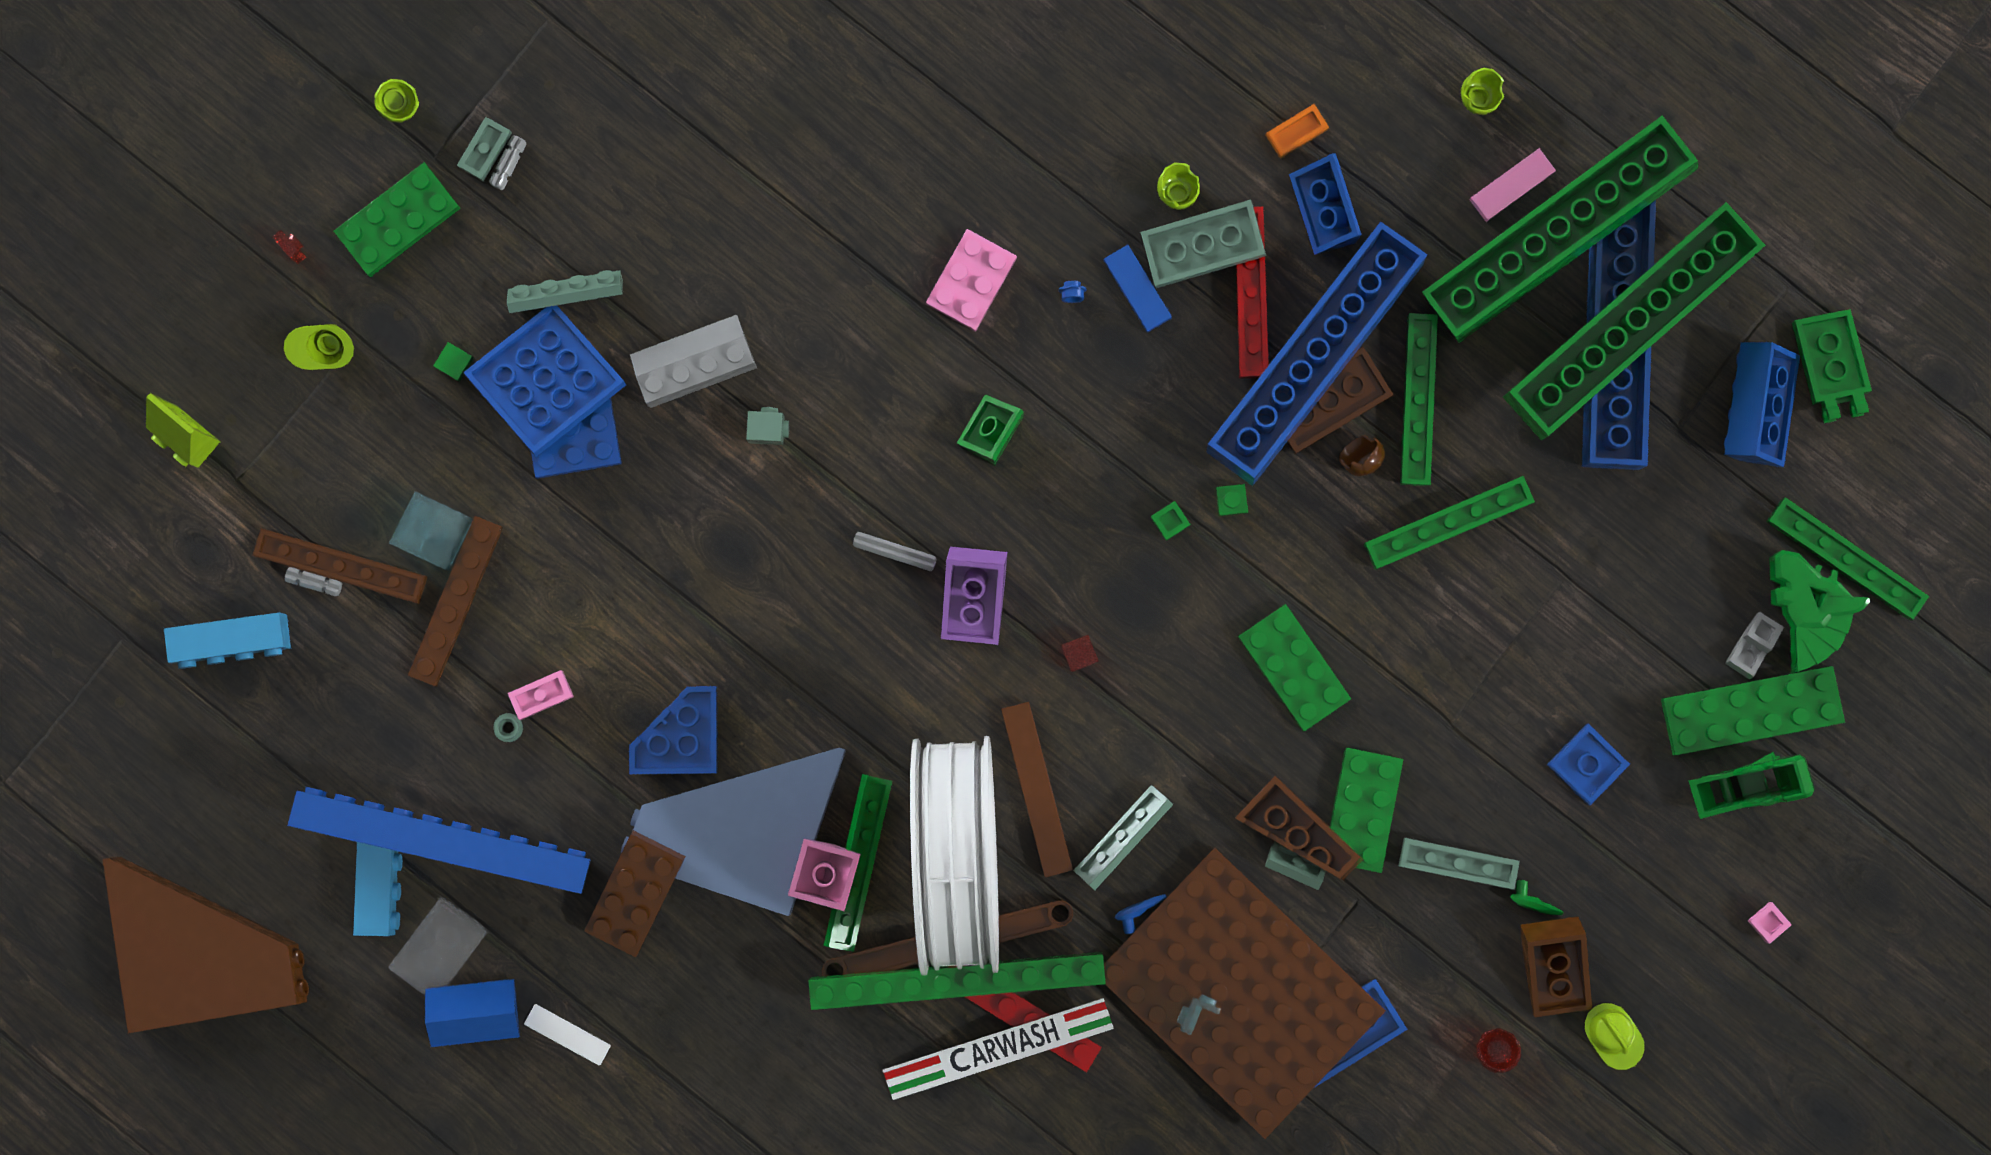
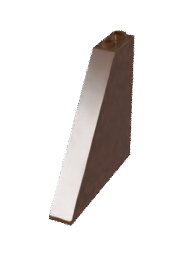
[103,857,309,1033]

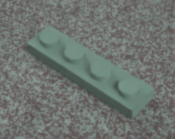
[507,270,623,313]
[1073,785,1173,890]
[1398,838,1520,889]

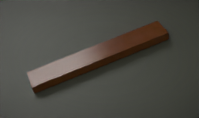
[252,528,427,604]
[1001,702,1073,877]

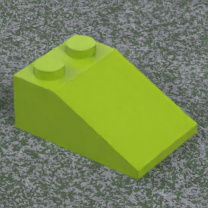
[146,393,221,468]

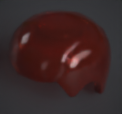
[1476,1028,1521,1073]

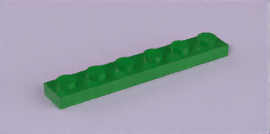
[1400,313,1438,486]
[1364,476,1535,570]
[1766,497,1929,621]
[824,774,892,952]

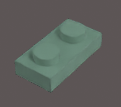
[457,117,512,182]
[1265,841,1326,890]

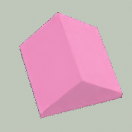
[788,838,860,911]

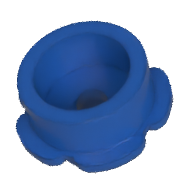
[1059,281,1087,303]

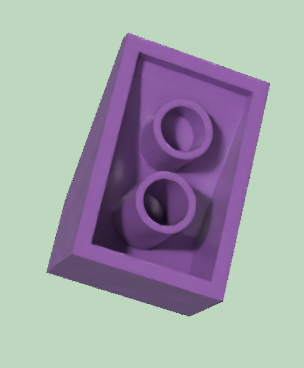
[941,547,1007,645]

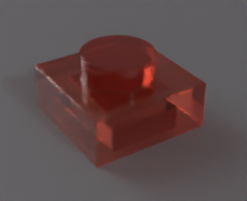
[272,230,306,264]
[1061,635,1099,672]

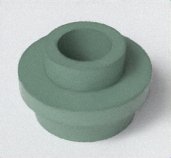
[493,713,523,742]

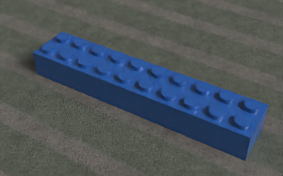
[1582,200,1656,470]
[1206,222,1428,486]
[287,787,591,894]

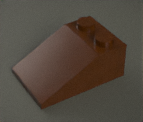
[1520,916,1592,1017]

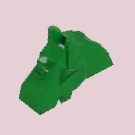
[1769,550,1870,673]
[1688,752,1815,819]

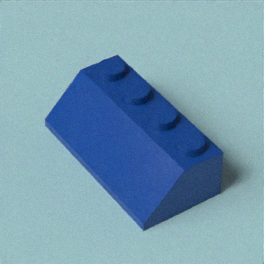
[1724,342,1800,467]

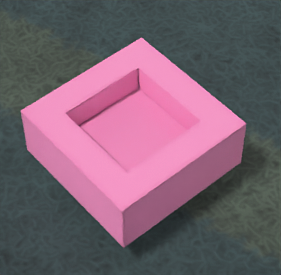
[1748,902,1791,944]

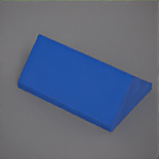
[1289,153,1362,255]
[425,979,520,1047]

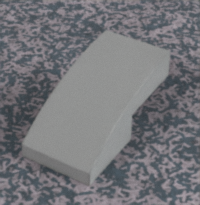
[1725,612,1784,679]

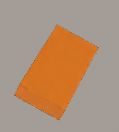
[1265,104,1329,159]

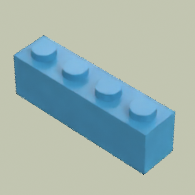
[164,613,291,669]
[353,842,402,936]

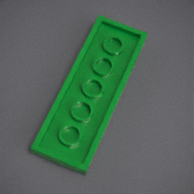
[1661,666,1845,755]

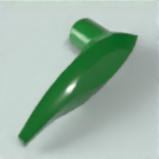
[1511,880,1564,915]

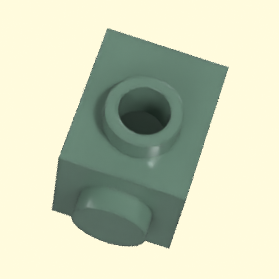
[746,407,789,445]

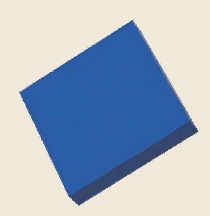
[1547,724,1630,805]

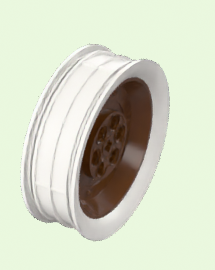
[910,736,999,975]

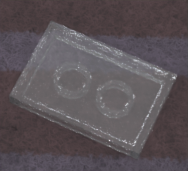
[388,896,489,995]

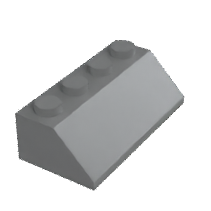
[630,315,757,408]

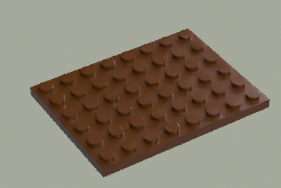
[1104,848,1386,1139]

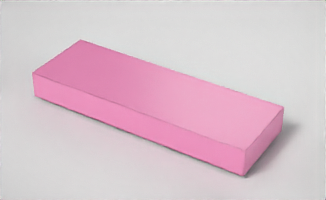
[1469,148,1556,222]

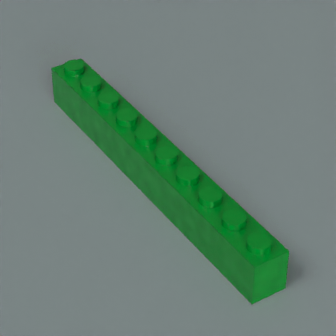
[809,952,1106,1010]

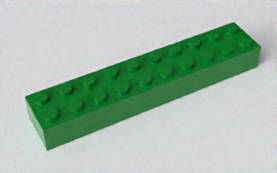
[1422,116,1698,343]
[1503,202,1766,440]

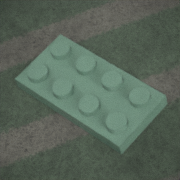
[1141,199,1266,288]

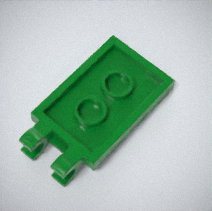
[1792,309,1872,424]

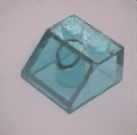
[390,491,473,571]

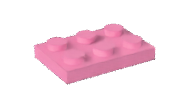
[926,229,1017,332]

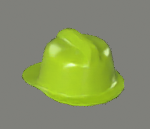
[284,324,354,370]
[1585,1003,1644,1070]

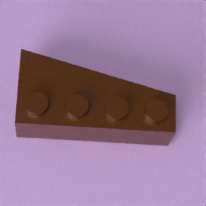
[1235,776,1364,880]

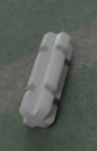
[489,135,526,190]
[285,567,342,596]

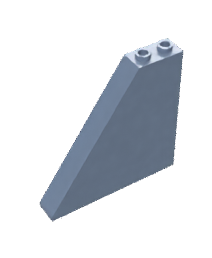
[621,748,846,916]

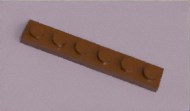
[408,516,503,687]

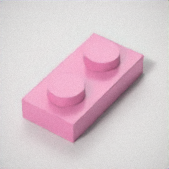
[508,670,574,720]

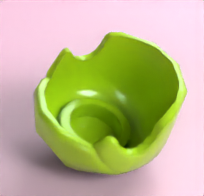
[1461,68,1504,115]
[374,79,419,123]
[1157,163,1200,210]

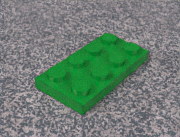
[334,162,461,277]
[1238,604,1351,732]
[1330,748,1403,873]

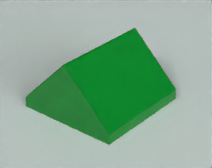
[957,395,1024,466]

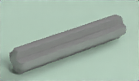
[853,532,936,571]

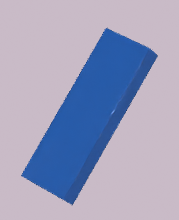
[1103,245,1172,333]

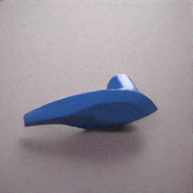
[1115,894,1167,934]

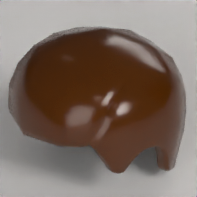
[1339,435,1385,477]

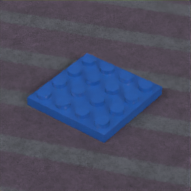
[463,305,626,457]

